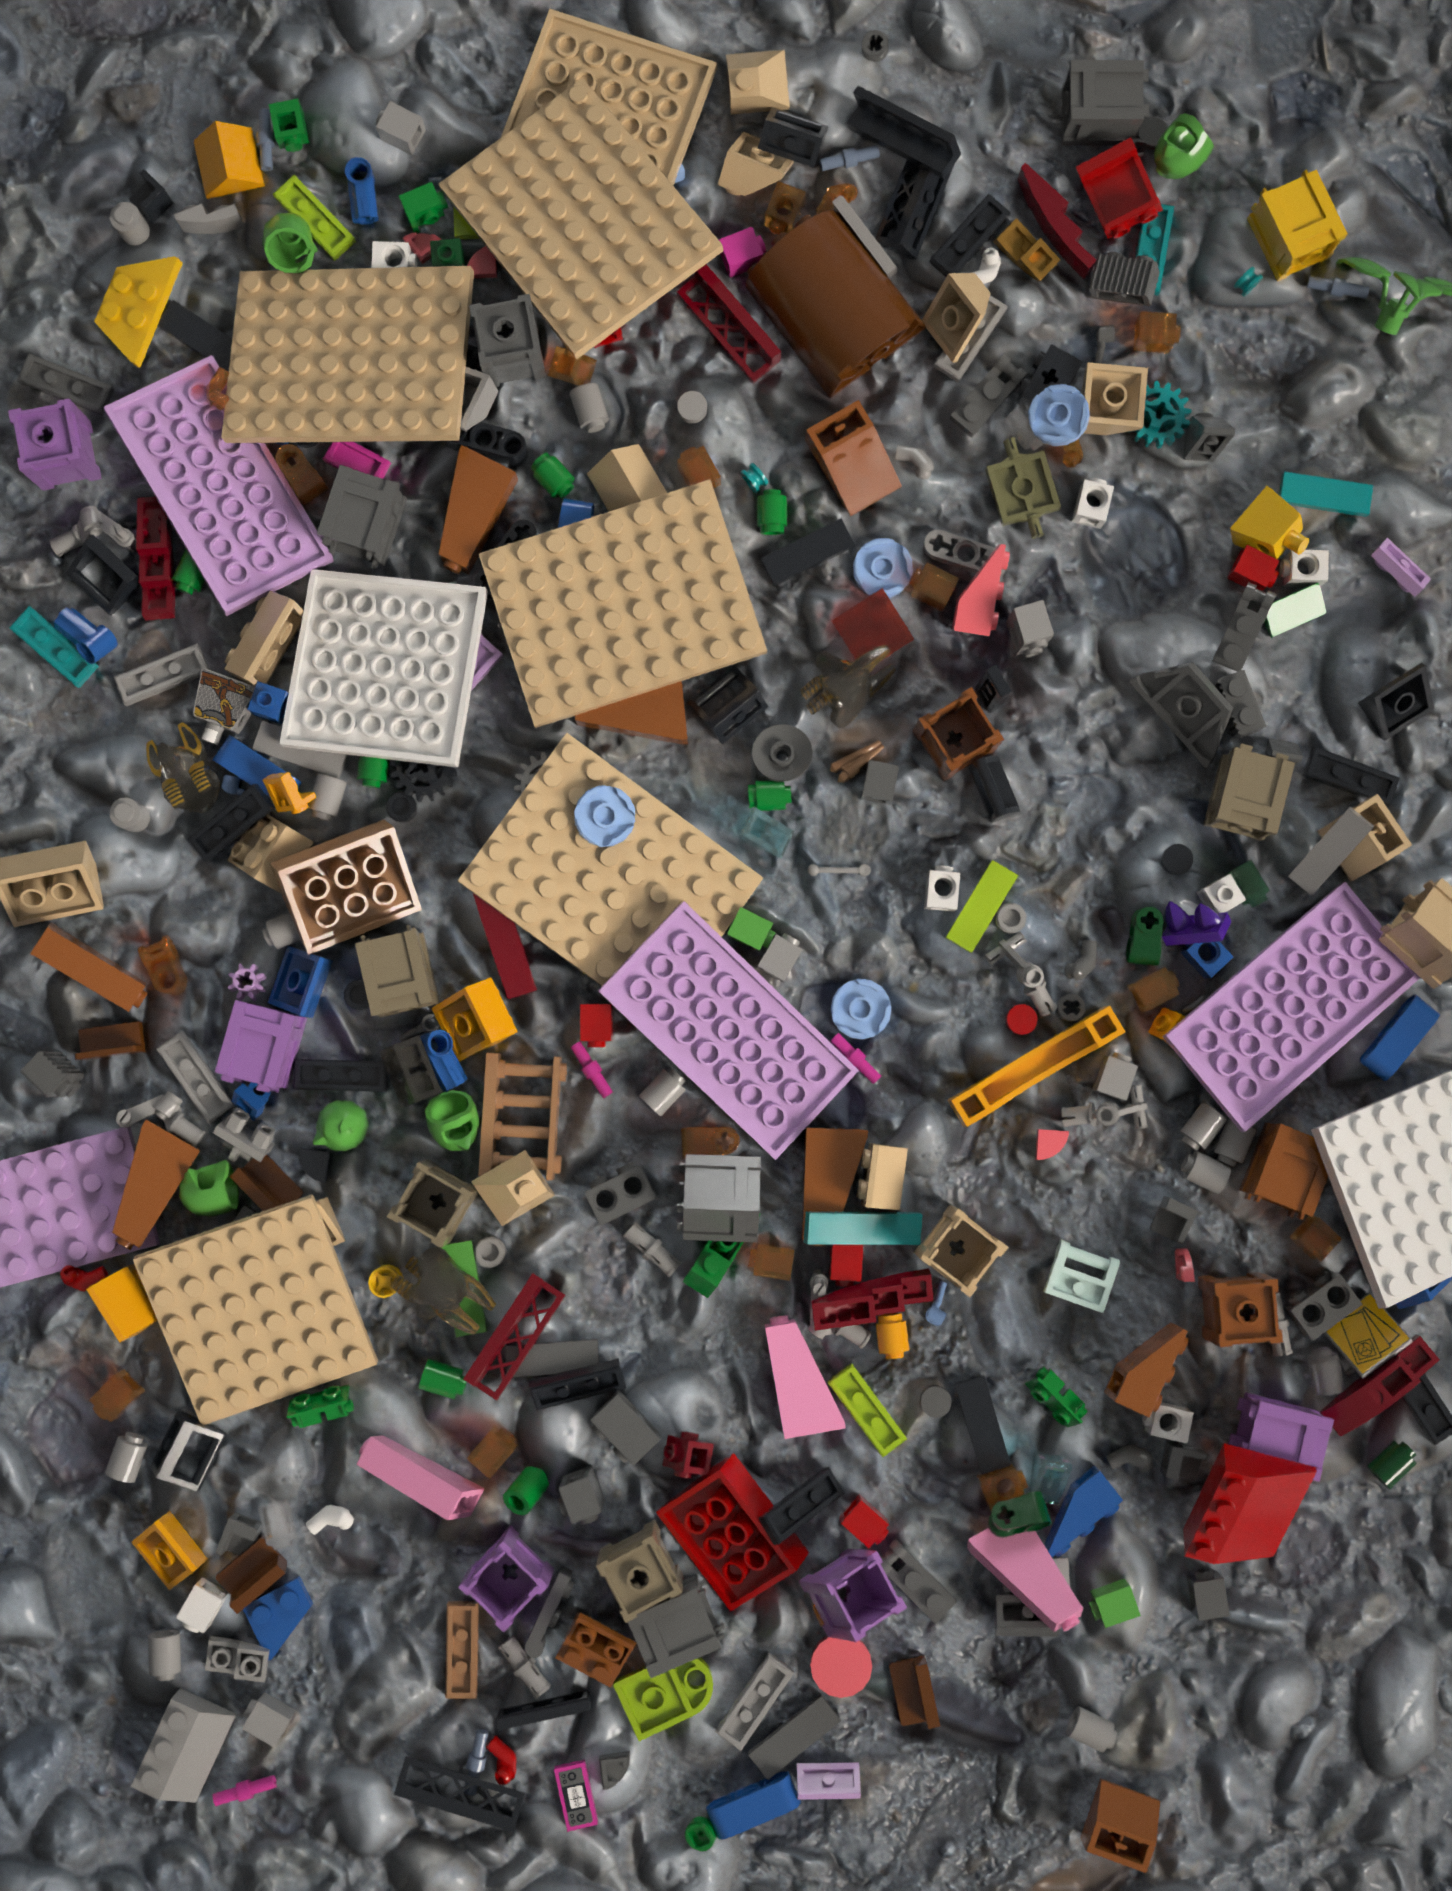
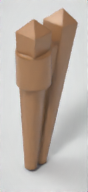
[829,740,884,783]

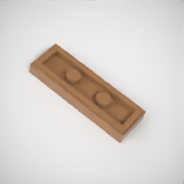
[445,1601,479,1699]

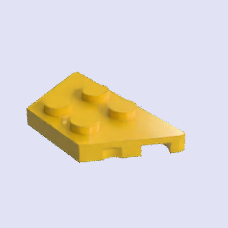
[94,256,183,368]

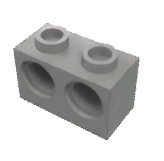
[1006,600,1054,657]

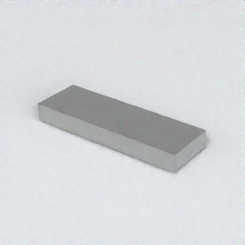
[832,195,897,278]
[933,295,1008,383]
[113,643,210,706]
[252,721,348,779]
[1288,807,1374,896]
[157,1031,235,1124]
[716,1652,794,1751]

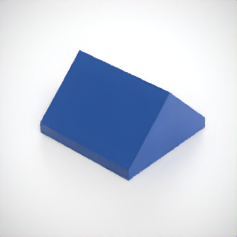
[268,946,333,1018]

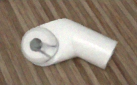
[972,248,1001,284]
[306,1505,354,1535]

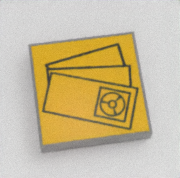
[1323,1292,1412,1379]

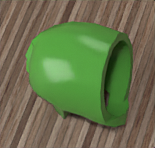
[1154,113,1214,180]
[262,213,318,273]
[425,1090,480,1151]
[313,1100,369,1151]
[179,1160,239,1217]

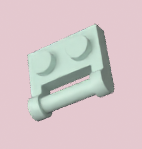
[1043,1239,1120,1313]

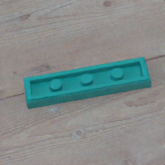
[803,1212,923,1245]

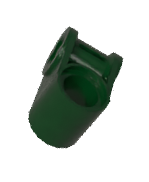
[1126,907,1163,966]
[988,1491,1052,1538]

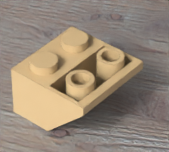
[1317,794,1412,882]
[227,814,314,893]
[857,1143,908,1210]

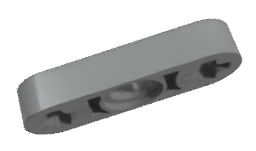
[923,530,1009,577]

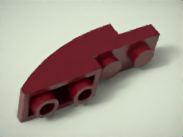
[1319,1334,1440,1437]

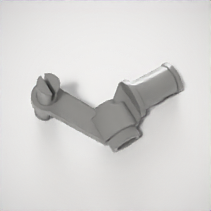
[49,506,137,557]
[984,931,1057,1017]
[1061,1085,1148,1129]
[116,1091,206,1147]
[808,1269,871,1349]

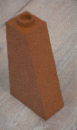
[438,445,518,575]
[570,681,688,745]
[30,922,148,1012]
[112,1120,200,1250]
[801,1127,868,1246]

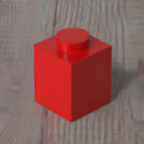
[1227,545,1280,591]
[580,1004,613,1048]
[829,1245,863,1287]
[839,1494,889,1548]

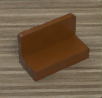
[74,1021,146,1060]
[230,1154,304,1211]
[216,1536,287,1614]
[889,1655,940,1729]

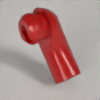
[60,1265,109,1292]
[486,1735,517,1785]

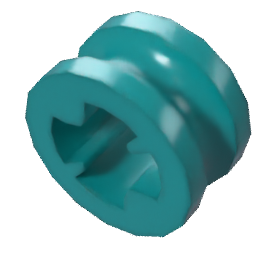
[1233,266,1263,297]
[740,463,769,493]

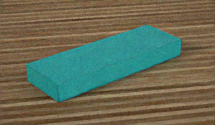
[1134,204,1175,296]
[1279,472,1374,517]
[9,606,99,688]

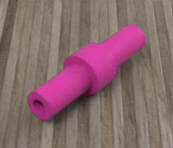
[830,1033,881,1084]
[570,1041,613,1099]
[213,1775,277,1806]

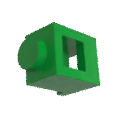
[268,98,309,152]
[399,182,449,233]

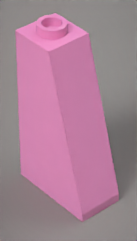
[765,1315,846,1439]
[356,1435,485,1521]
[967,1519,1083,1632]

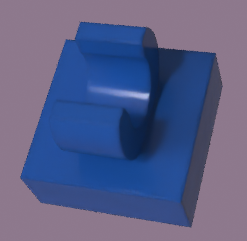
[231,1082,271,1121]

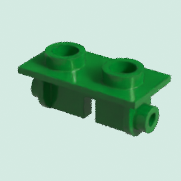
[1024,1366,1088,1428]
[287,1384,354,1428]

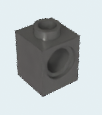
[1186,1568,1230,1621]

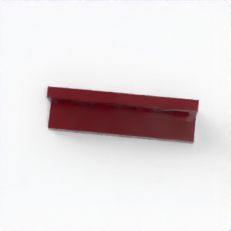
[677,264,781,384]
[463,1273,566,1401]

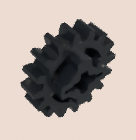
[390,760,457,802]

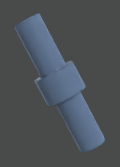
[256,108,275,171]
[819,145,880,171]
[1307,275,1369,299]
[464,1729,489,1796]

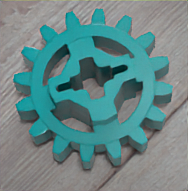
[1128,381,1192,449]

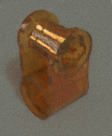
[276,444,329,506]
[138,935,188,996]
[681,1126,740,1159]

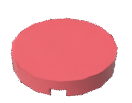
[810,1636,872,1698]

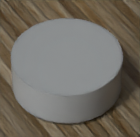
[677,391,707,423]
[995,903,1026,934]
[474,1236,506,1268]

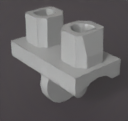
[213,1108,275,1163]

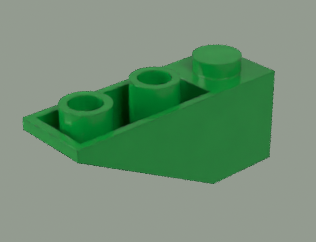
[682,1213,761,1298]

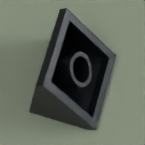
[1358,663,1435,741]

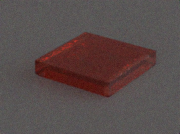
[831,588,914,672]

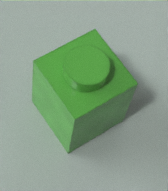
[727,907,776,952]
[1088,1579,1141,1628]

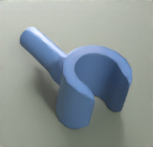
[222,775,245,796]
[925,1281,947,1326]

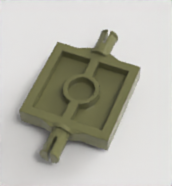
[985,437,1061,539]

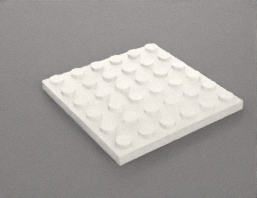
[279,569,488,767]
[1311,1070,1452,1308]

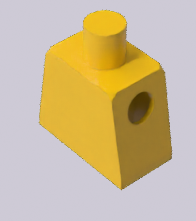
[1230,486,1309,559]

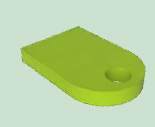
[613,1657,713,1742]

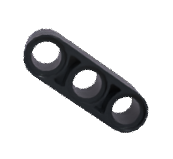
[445,422,528,466]

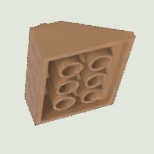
[270,820,422,955]

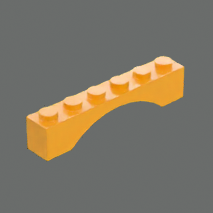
[947,1006,1126,1127]

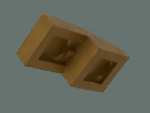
[993,218,1060,282]

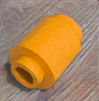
[875,1312,910,1359]

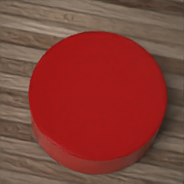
[1006,1004,1037,1035]

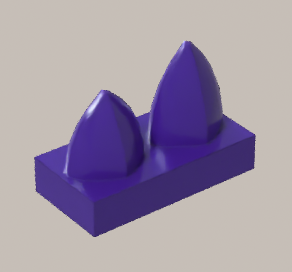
[1162,901,1231,946]

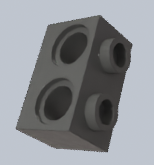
[584,1162,657,1226]
[1283,1271,1362,1341]

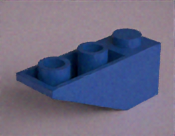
[1044,1465,1123,1557]

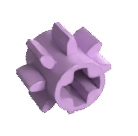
[227,964,267,1001]

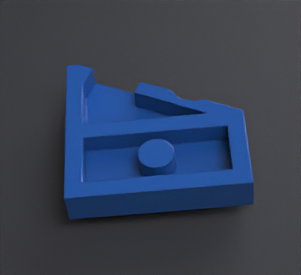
[243,1576,313,1661]

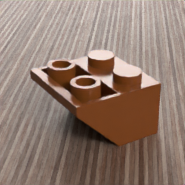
[555,1613,636,1688]
[1080,1778,1160,1873]

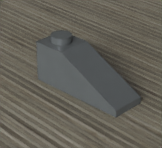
[1184,413,1235,462]

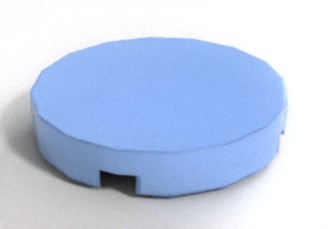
[1028,384,1090,446]
[853,538,913,599]
[574,785,635,847]
[830,979,891,1040]

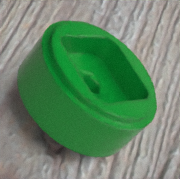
[685,1816,717,1851]

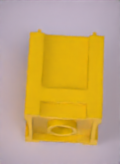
[1247,169,1348,282]

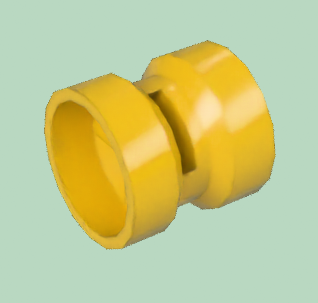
[368,1264,404,1298]

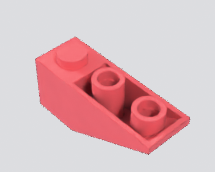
[952,544,1010,636]

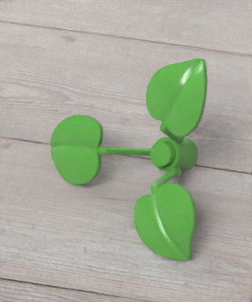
[1336,257,1452,335]

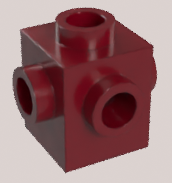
[662,1431,714,1478]

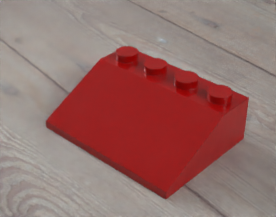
[1183,1443,1317,1564]
[656,1453,810,1611]

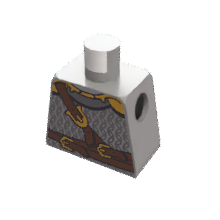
[193,668,255,746]

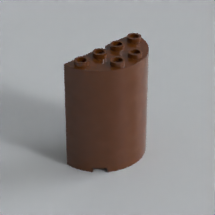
[745,209,926,399]

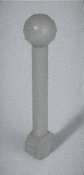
[807,864,871,877]

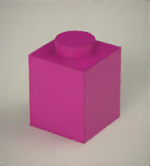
[719,227,766,278]

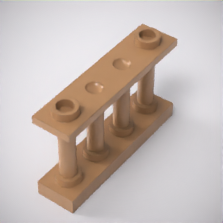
[478,1053,567,1180]

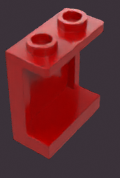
[1076,137,1163,239]

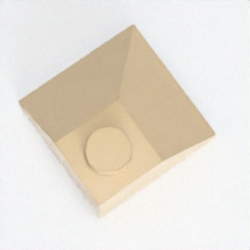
[726,50,790,115]
[718,132,795,196]
[922,273,991,362]
[1081,362,1148,435]
[472,1150,555,1226]

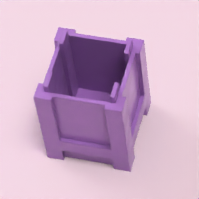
[8,399,102,490]
[215,1000,307,1093]
[1228,1392,1334,1482]
[458,1525,554,1633]
[799,1548,907,1642]

